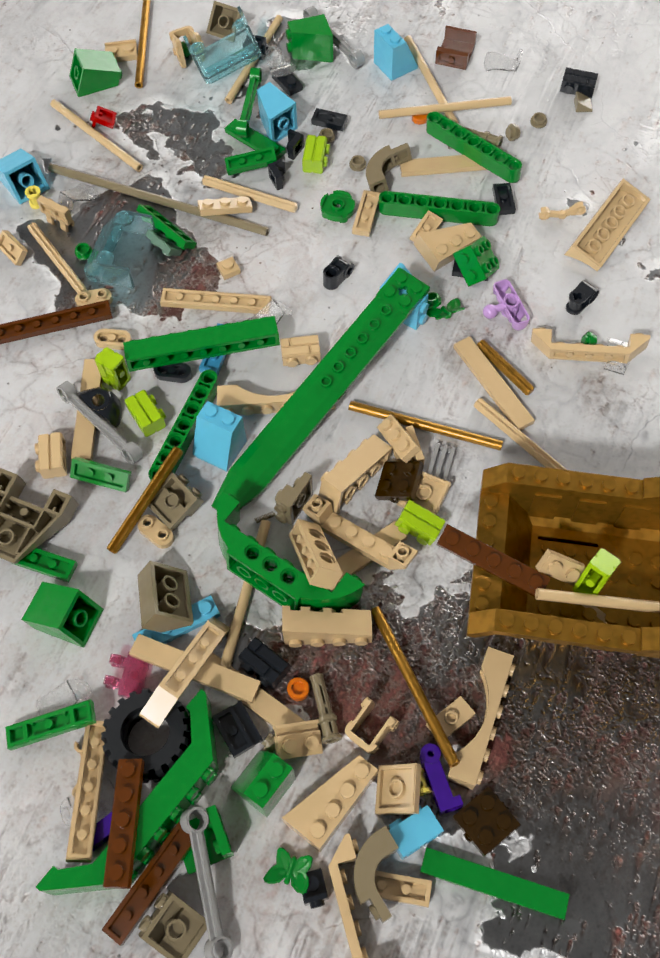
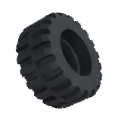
[101,688,191,783]

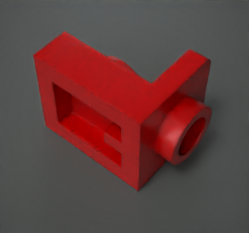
[90,106,117,129]

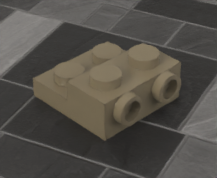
[148,472,204,531]
[274,472,313,525]
[138,890,207,958]

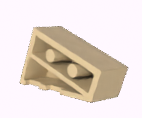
[414,223,482,272]

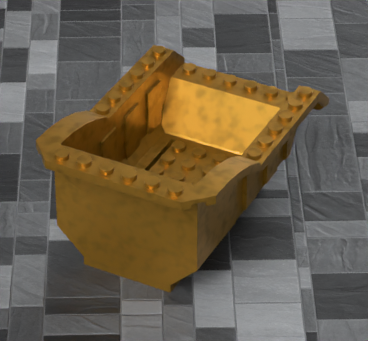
[467,463,660,659]

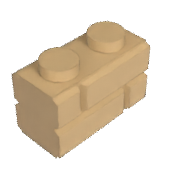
[280,335,321,367]
[35,432,67,479]

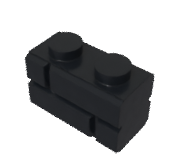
[560,67,598,98]
[238,637,290,689]

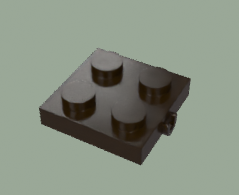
[375,461,424,503]
[452,787,521,857]

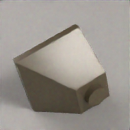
[206,1,243,42]

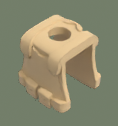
[169,26,205,68]
[345,697,400,754]

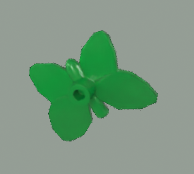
[426,298,465,320]
[263,847,313,894]

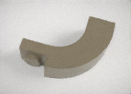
[366,143,412,193]
[354,825,399,924]

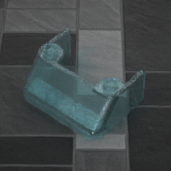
[183,6,261,84]
[84,210,156,289]

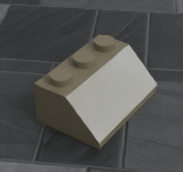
[137,561,194,633]

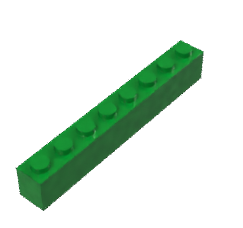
[123,316,280,372]

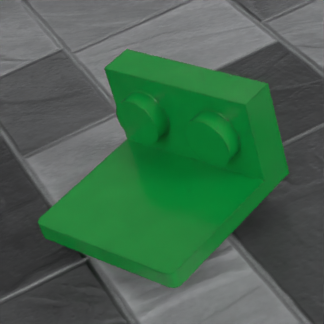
[183,805,234,874]

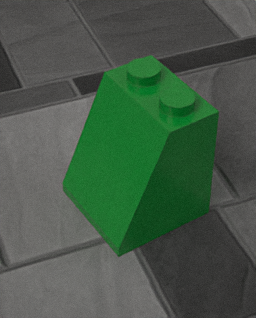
[285,14,333,63]
[69,48,122,97]
[21,581,104,648]
[231,750,296,817]

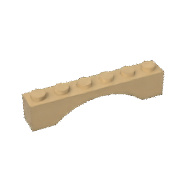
[217,385,335,416]
[447,647,516,790]

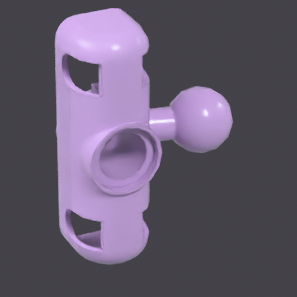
[483,279,530,330]

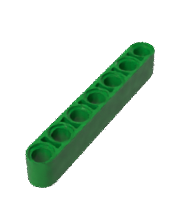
[426,112,522,183]
[378,191,500,227]
[148,370,219,481]

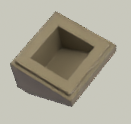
[574,92,593,112]

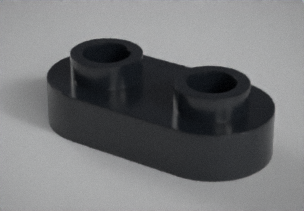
[153,363,192,383]

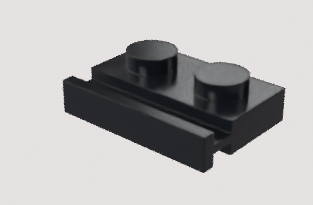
[212,700,263,759]

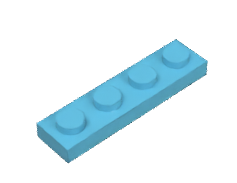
[132,595,221,644]

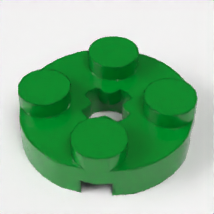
[320,190,355,223]

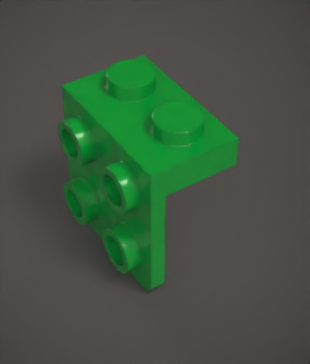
[453,236,499,287]

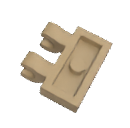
[37,195,74,232]

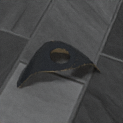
[78,387,122,428]

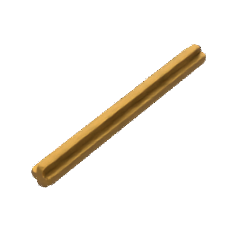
[107,447,183,554]

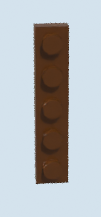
[436,524,551,597]
[103,759,145,889]
[102,822,192,946]

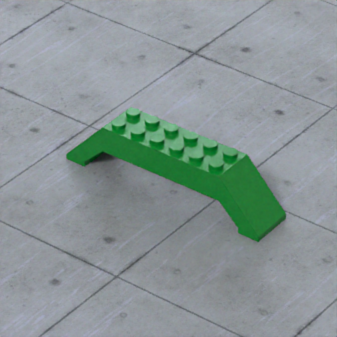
[36,689,219,895]

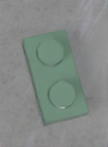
[145,229,183,257]

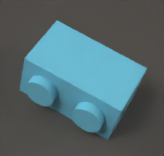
[389,805,444,860]

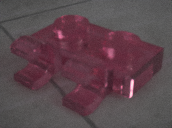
[103,651,150,698]

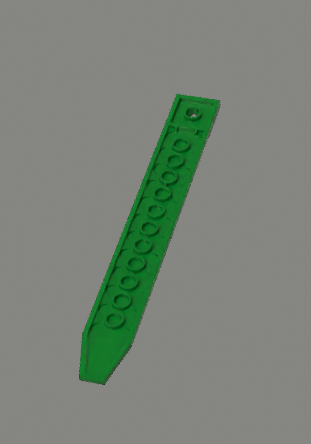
[211,267,430,511]

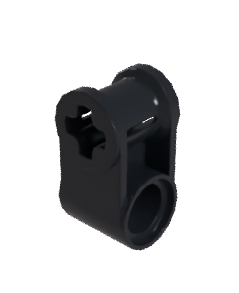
[323,255,354,290]
[566,280,599,315]

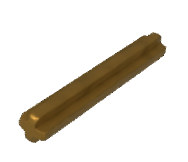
[477,339,534,395]

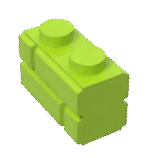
[302,135,330,174]
[95,347,131,391]
[124,390,166,437]
[394,499,446,545]
[572,548,621,595]

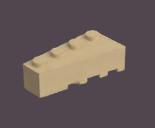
[318,434,392,514]
[282,605,372,648]
[282,755,378,853]

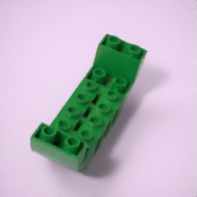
[217,491,365,613]

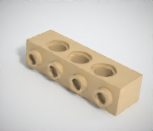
[289,519,343,591]

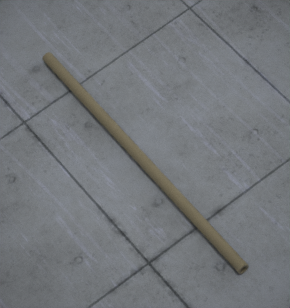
[48,163,269,236]

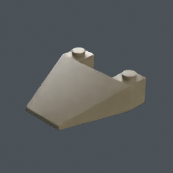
[0,468,79,564]

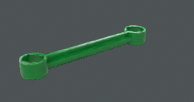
[236,67,262,138]

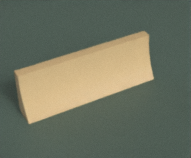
[564,178,651,271]

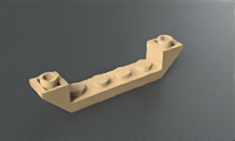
[531,328,650,364]
[302,494,418,570]
[139,617,230,728]
[328,833,368,958]

